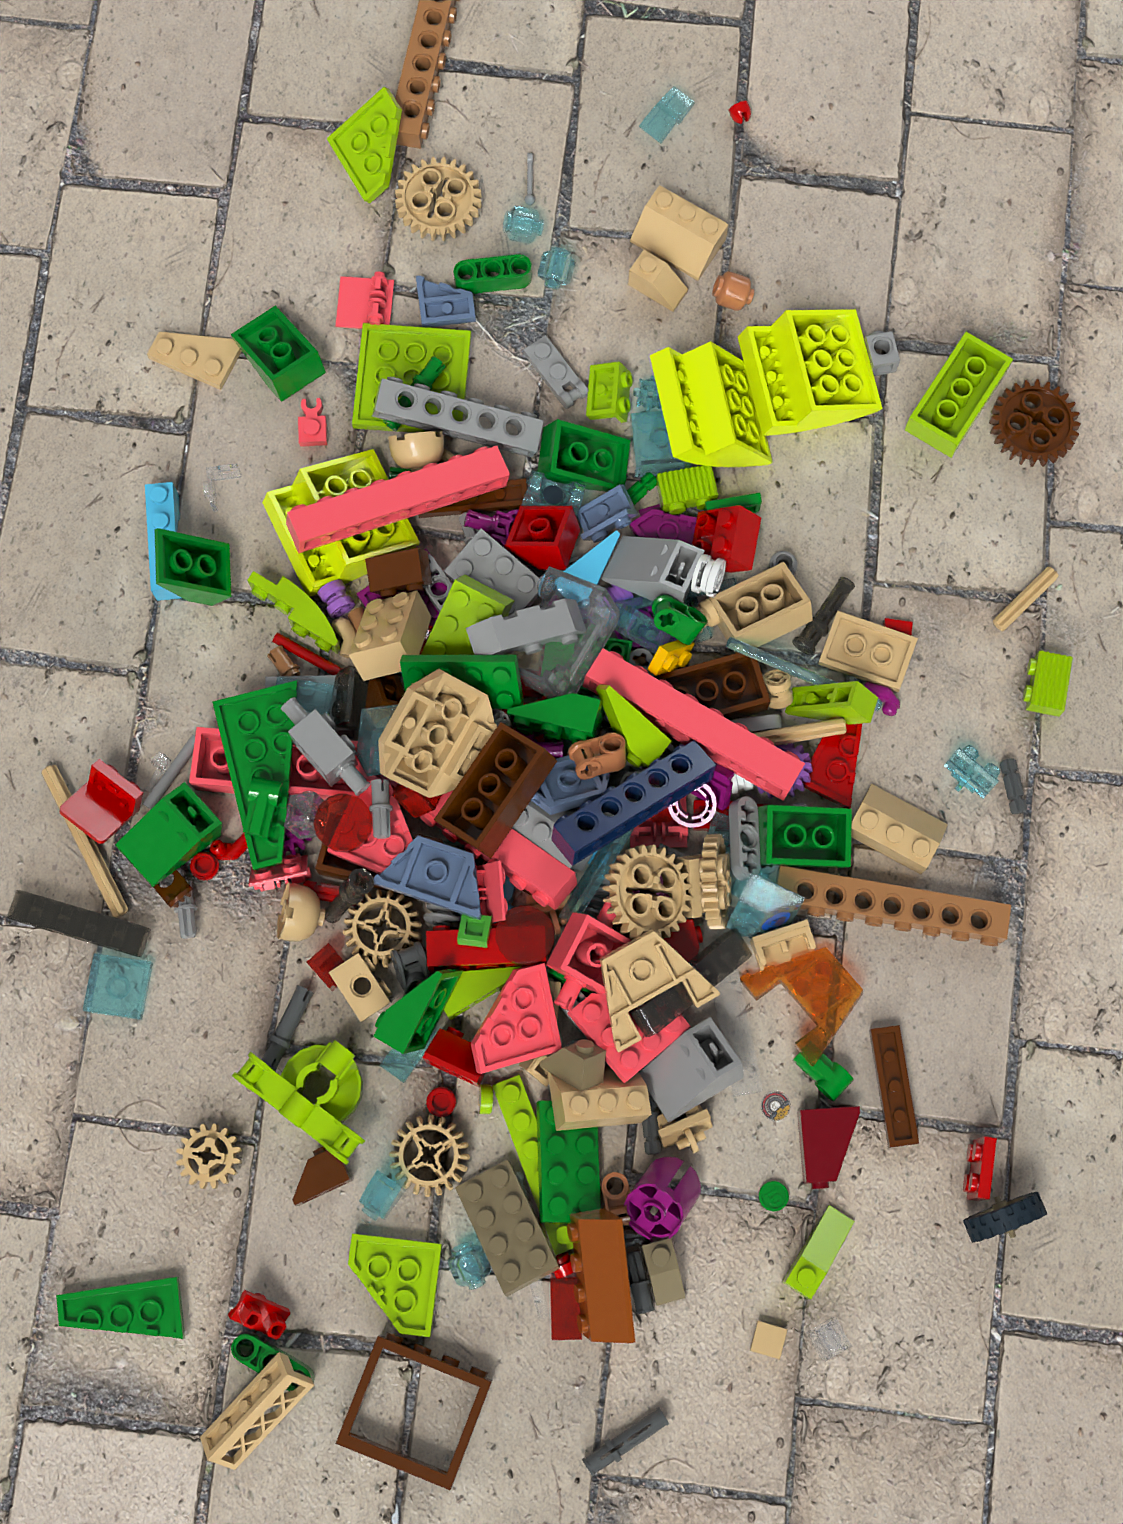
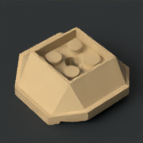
[378,669,497,798]

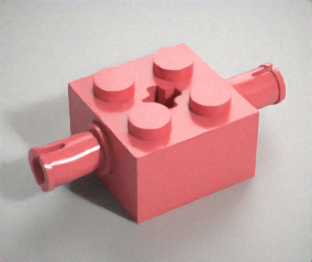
[546,896,631,1011]

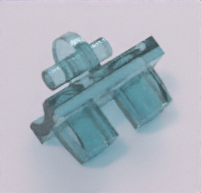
[944,745,1000,799]

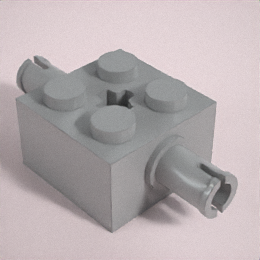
[281,697,370,796]

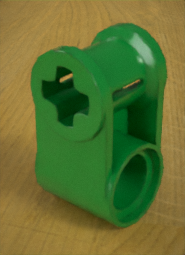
[652,595,708,645]

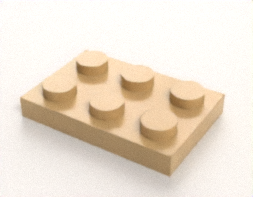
[818,611,918,692]

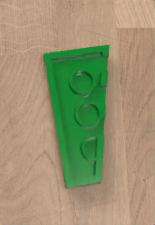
[56,1277,185,1339]

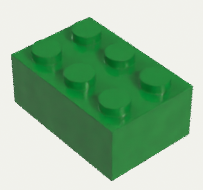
[758,805,852,868]

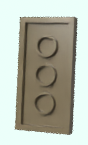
[455,1159,561,1297]

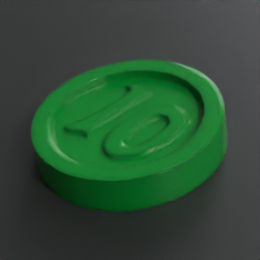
[758,1181,789,1212]

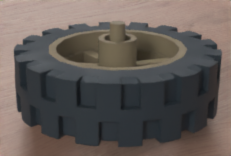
[963,1191,1048,1243]

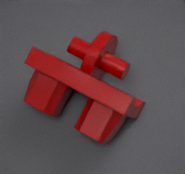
[228,1290,291,1340]

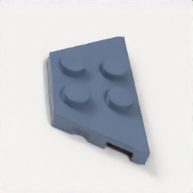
[531,751,610,815]
[372,836,482,920]

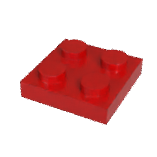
[963,1136,997,1201]

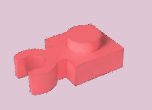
[298,398,327,447]

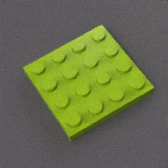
[352,323,471,433]

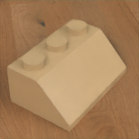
[630,185,728,281]
[851,784,948,875]
[548,1066,652,1131]

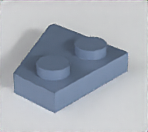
[416,276,476,328]

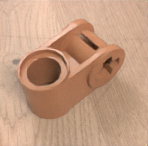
[568,733,627,780]
[601,1172,631,1226]

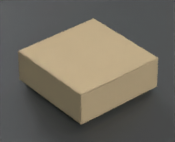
[750,1321,788,1360]

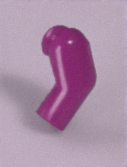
[864,681,900,716]

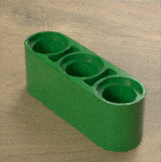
[453,254,532,294]
[231,1333,315,1392]

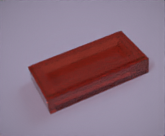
[550,1277,582,1340]

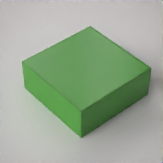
[457,914,492,948]

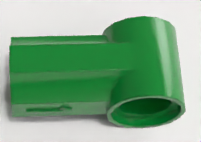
[243,777,283,838]
[792,1041,854,1102]

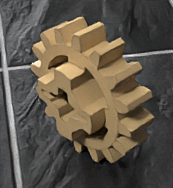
[176,1124,242,1189]

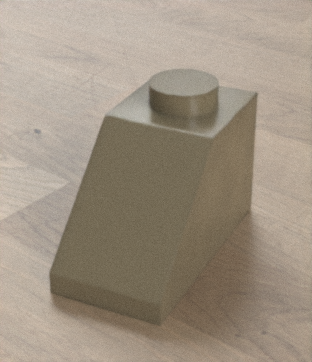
[540,1039,606,1091]
[641,1238,686,1306]

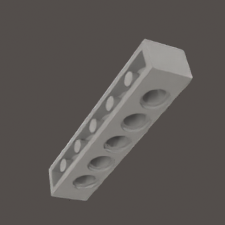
[372,377,544,457]

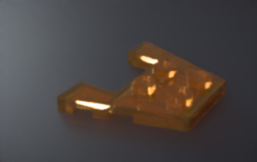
[740,947,863,1066]

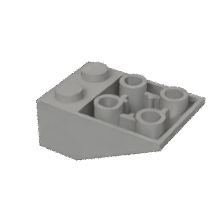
[601,536,705,604]
[639,1017,744,1123]

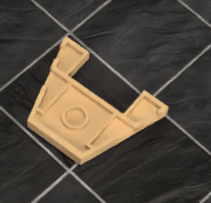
[600,929,720,1053]

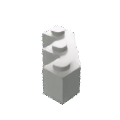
[466,598,587,655]

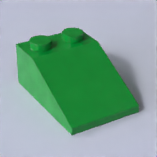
[231,305,326,402]
[536,419,631,492]
[155,528,231,606]
[373,968,463,1054]

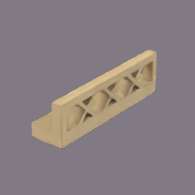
[200,1352,314,1470]

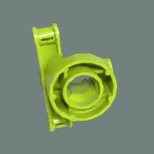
[232,1040,365,1165]

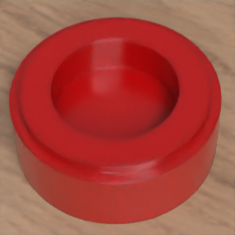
[426,1087,456,1118]

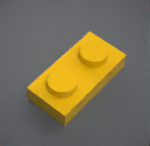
[647,640,695,676]

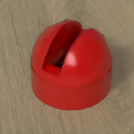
[728,101,751,124]

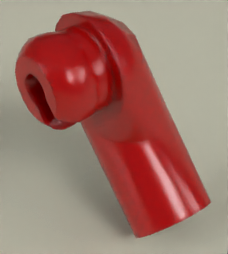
[210,833,248,860]

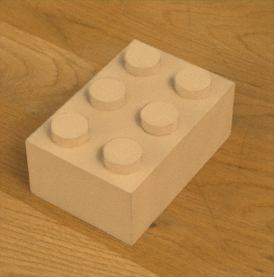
[709,562,813,653]
[348,590,431,681]

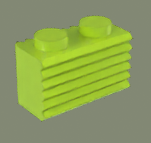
[656,465,718,515]
[1022,650,1073,717]

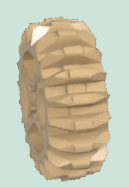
[343,889,422,968]
[389,1115,470,1197]

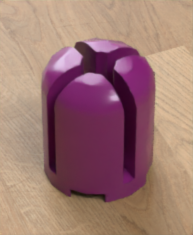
[624,1157,701,1239]

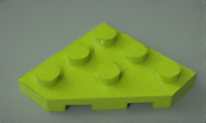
[327,87,402,203]
[348,1234,442,1337]

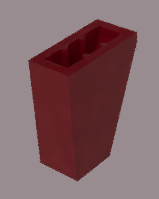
[797,1106,860,1189]

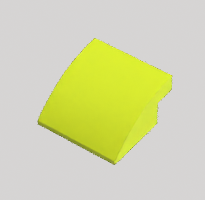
[738,309,882,436]
[650,341,773,467]
[262,449,420,597]

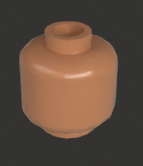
[712,271,754,311]

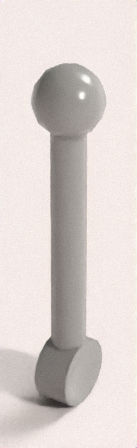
[524,153,535,205]

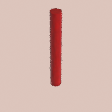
[272,633,350,675]

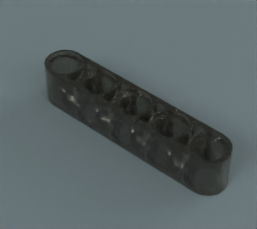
[7,890,151,958]
[629,928,752,1037]

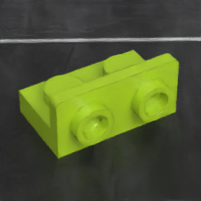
[586,361,633,423]

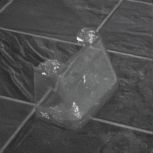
[506,566,620,699]

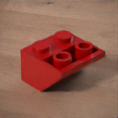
[692,505,761,573]

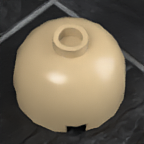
[388,431,444,473]
[277,883,325,942]

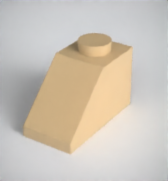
[628,250,688,312]

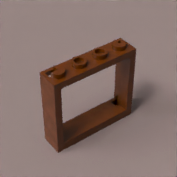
[335,1332,492,1490]

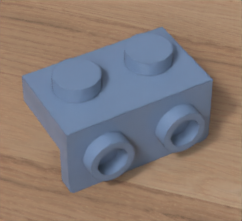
[574,484,638,543]

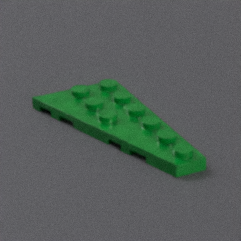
[212,680,298,871]

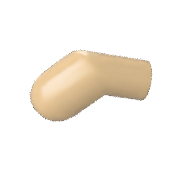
[331,617,357,659]

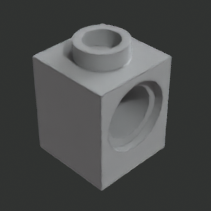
[864,331,900,376]

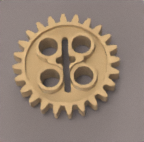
[395,157,482,241]
[699,834,732,930]
[602,845,693,939]

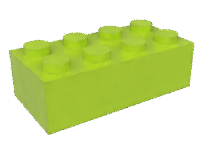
[905,332,1013,458]
[421,575,515,655]

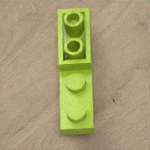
[247,571,341,654]

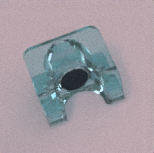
[520,470,586,516]

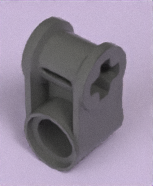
[390,941,429,994]

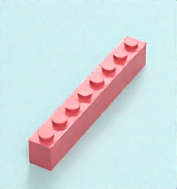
[286,446,510,553]
[583,648,805,801]
[374,766,577,910]

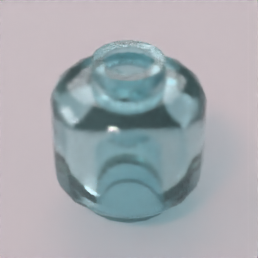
[503,205,544,244]
[537,247,576,290]
[447,1241,491,1290]

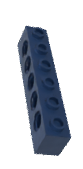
[551,740,716,866]

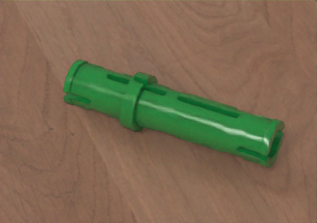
[382,356,446,431]

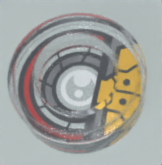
[760,1091,791,1121]

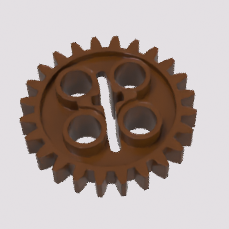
[989,379,1081,467]

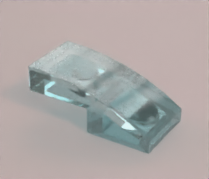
[639,86,695,144]

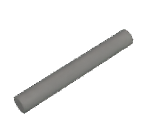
[143,734,195,810]

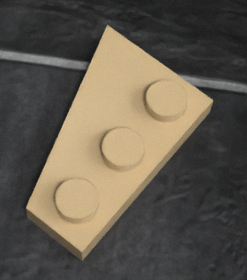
[147,332,242,390]

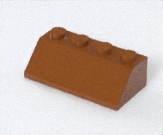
[567,1208,635,1343]

